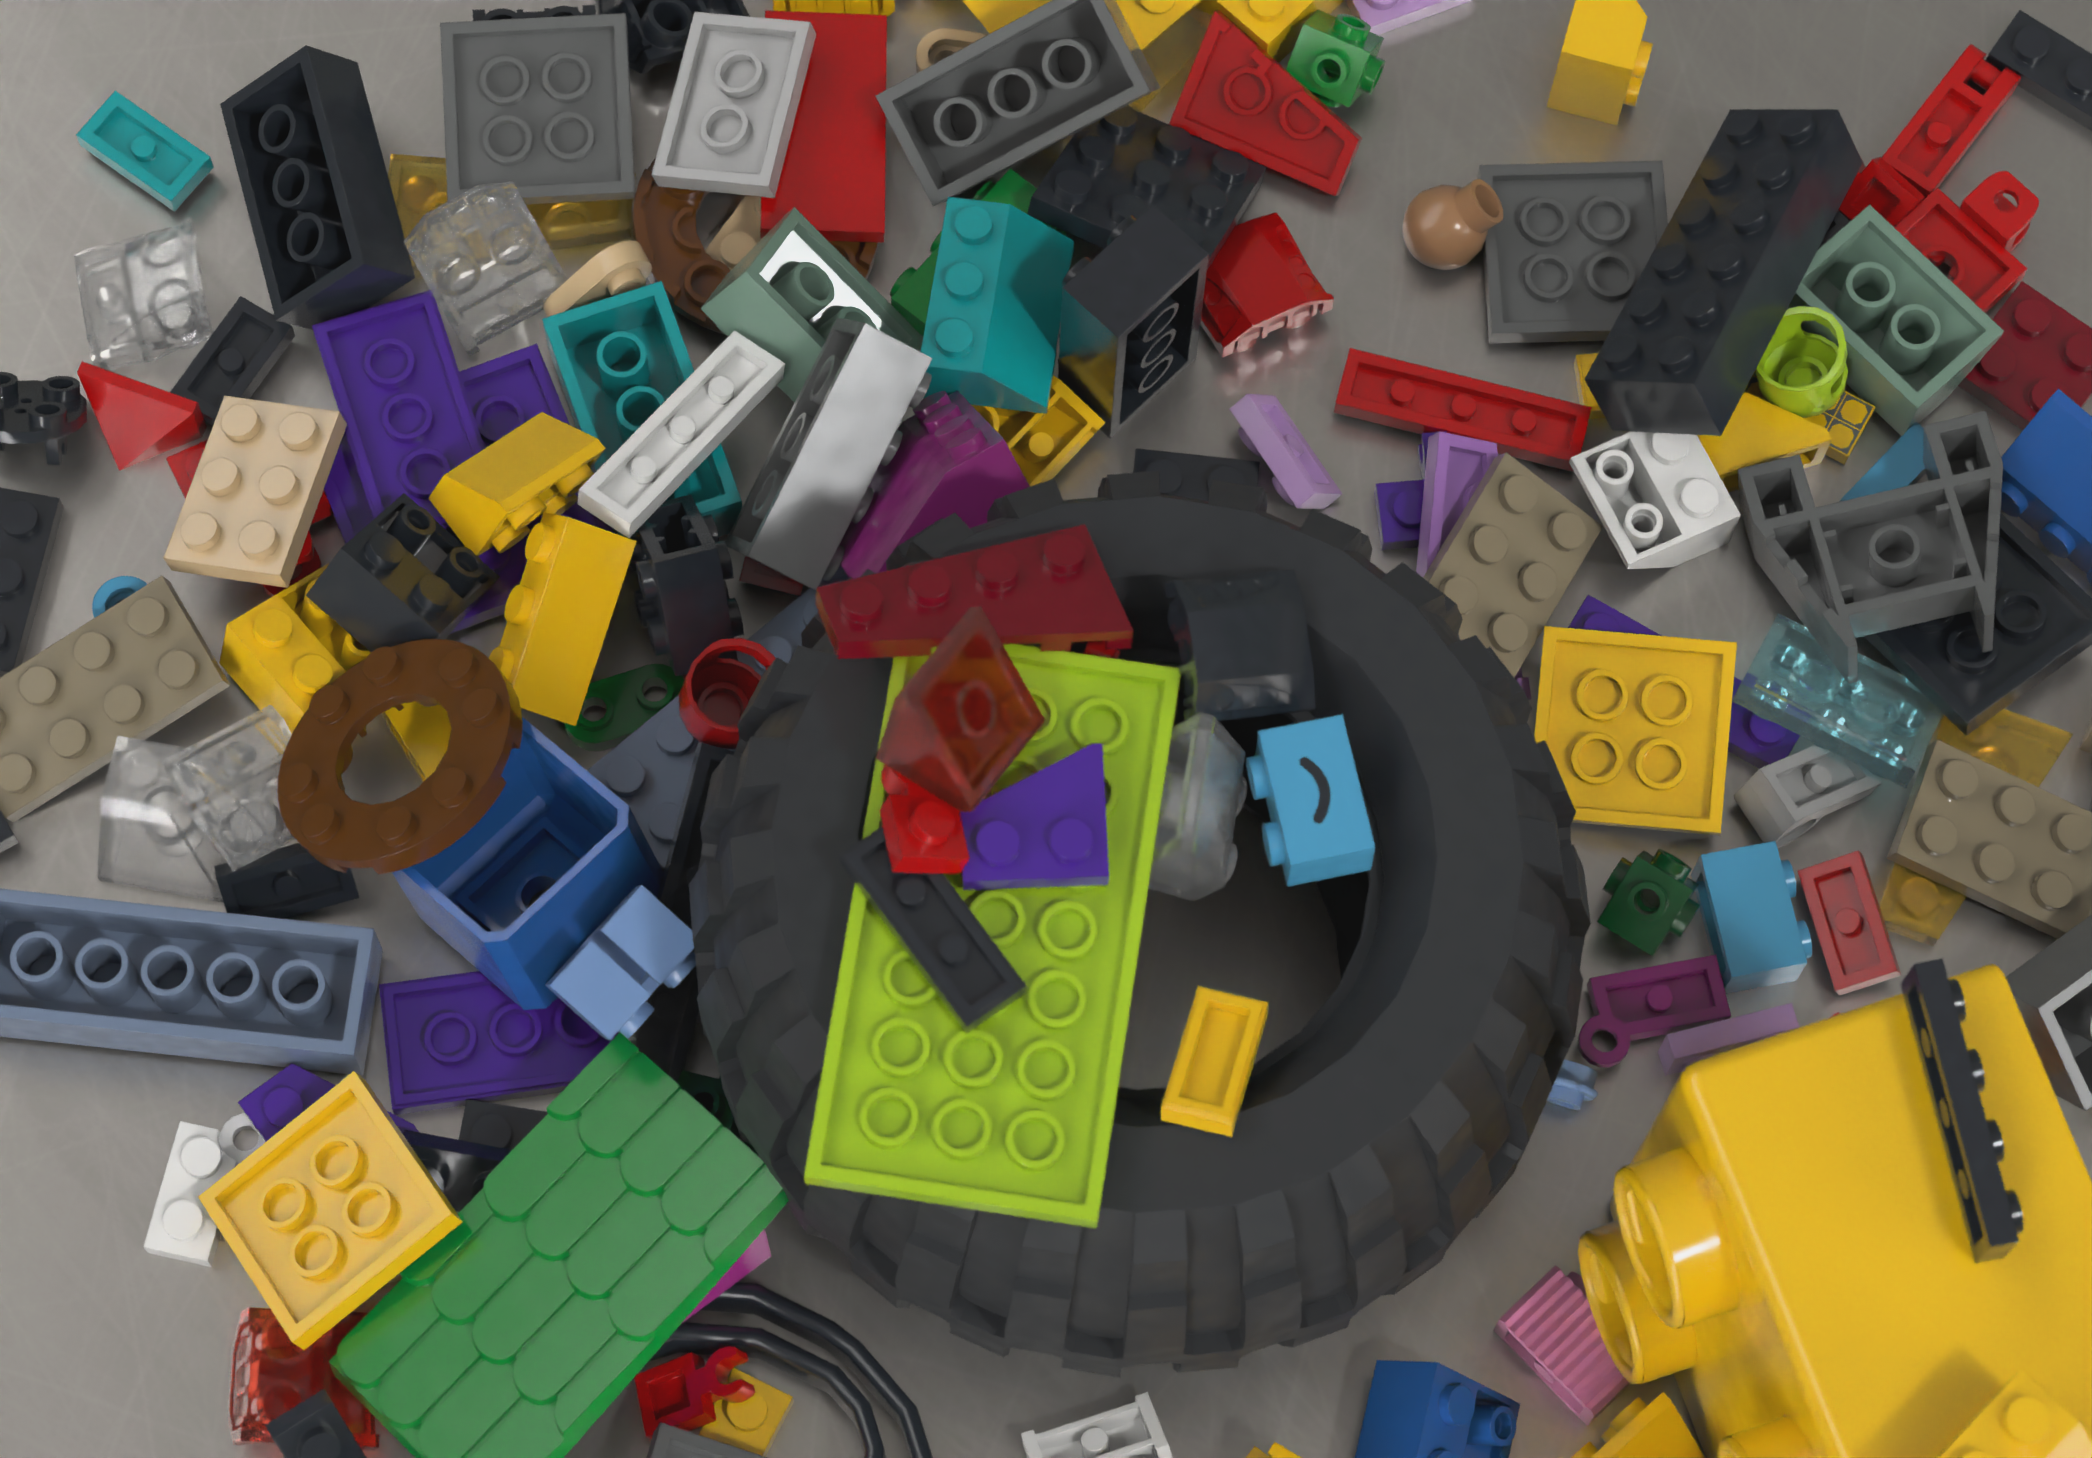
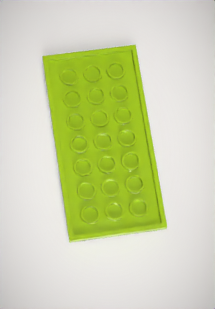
[804,644,1181,1228]

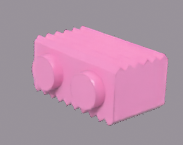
[1493,1266,1631,1426]

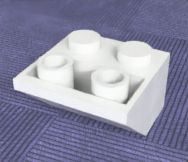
[1569,431,1741,569]

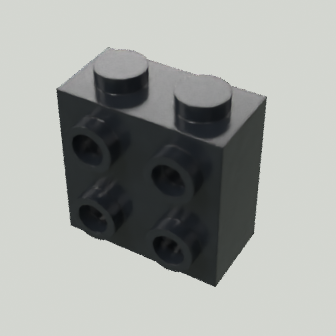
[623,494,744,676]

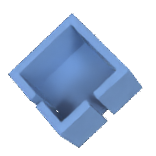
[545,885,696,1040]

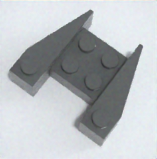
[1738,411,2003,684]

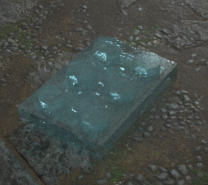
[1732,613,1943,788]

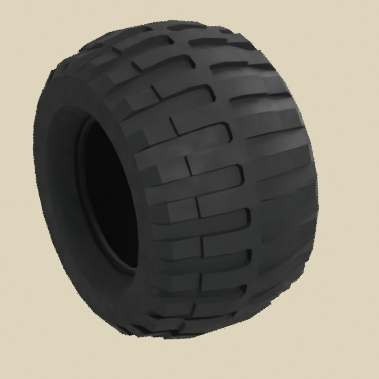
[689,471,1591,1378]

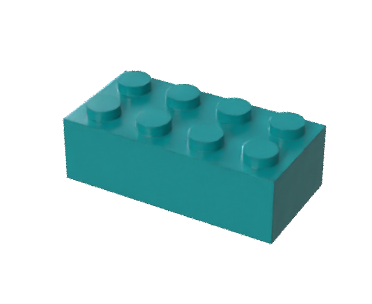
[542,281,743,567]

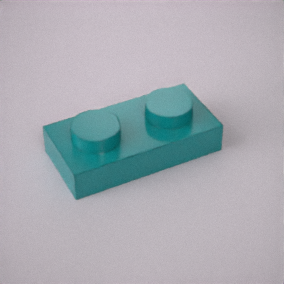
[76,90,214,212]

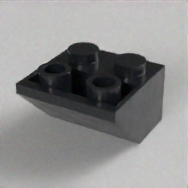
[306,493,500,652]

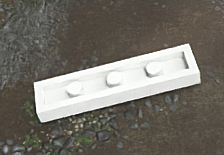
[577,330,785,538]

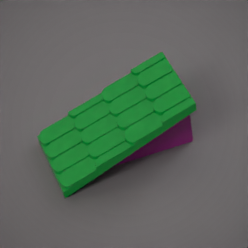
[329,1032,789,1458]

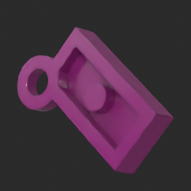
[1578,954,1731,1068]

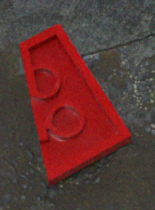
[1169,10,1362,196]

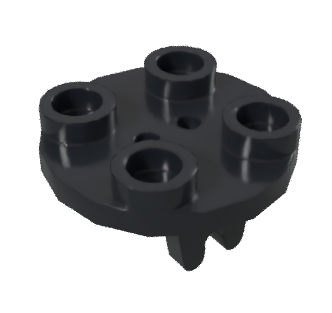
[0,372,87,465]

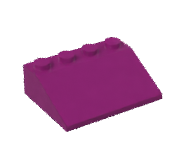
[839,390,1030,579]

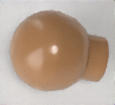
[1402,179,1503,270]

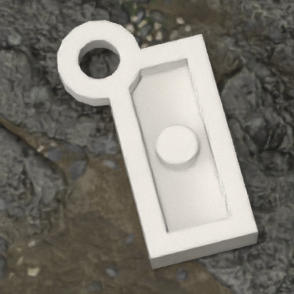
[143,1113,265,1267]

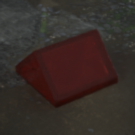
[876,607,1046,812]

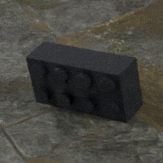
[220,45,415,330]
[1058,204,1209,438]

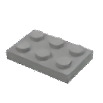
[652,12,816,198]

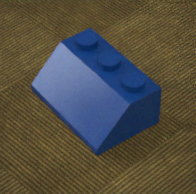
[2001,389,2092,586]

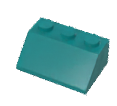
[921,197,1074,414]

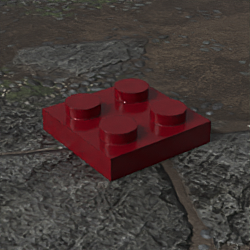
[1958,281,2092,430]

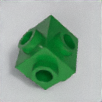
[1286,10,1385,107]

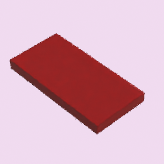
[760,10,887,243]

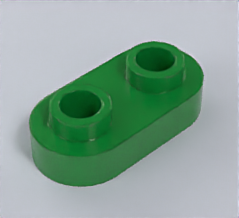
[564,664,684,752]

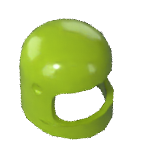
[1756,306,1848,418]

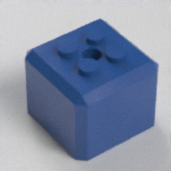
[392,717,664,1010]

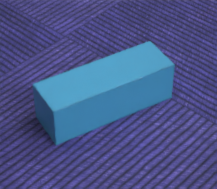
[1839,422,1926,502]

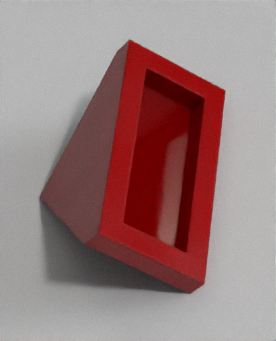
[77,361,207,471]

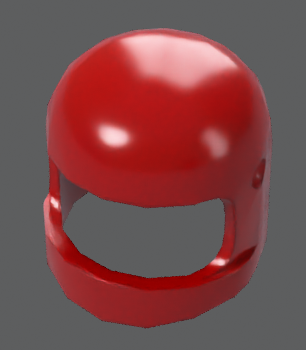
[679,638,776,750]

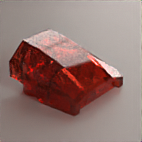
[228,1307,380,1450]

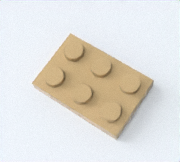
[163,396,347,588]

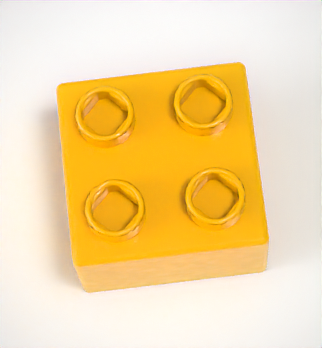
[1578,964,2092,1458]

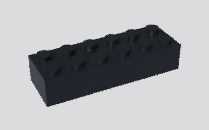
[1585,109,1863,436]

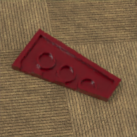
[816,524,1133,659]

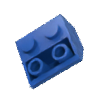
[1355,1360,1520,1458]

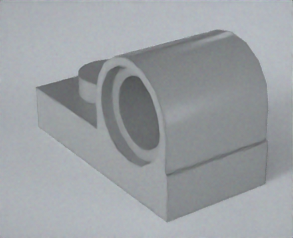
[1734,731,1882,849]

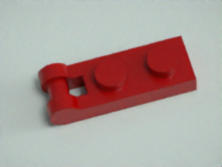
[1881,44,2022,201]

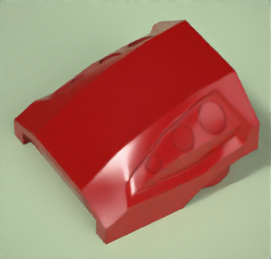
[1200,212,1334,358]

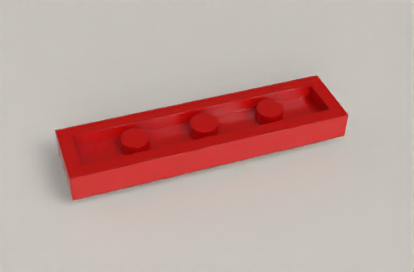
[1333,348,1592,472]

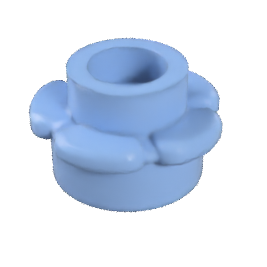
[1547,1059,1598,1110]

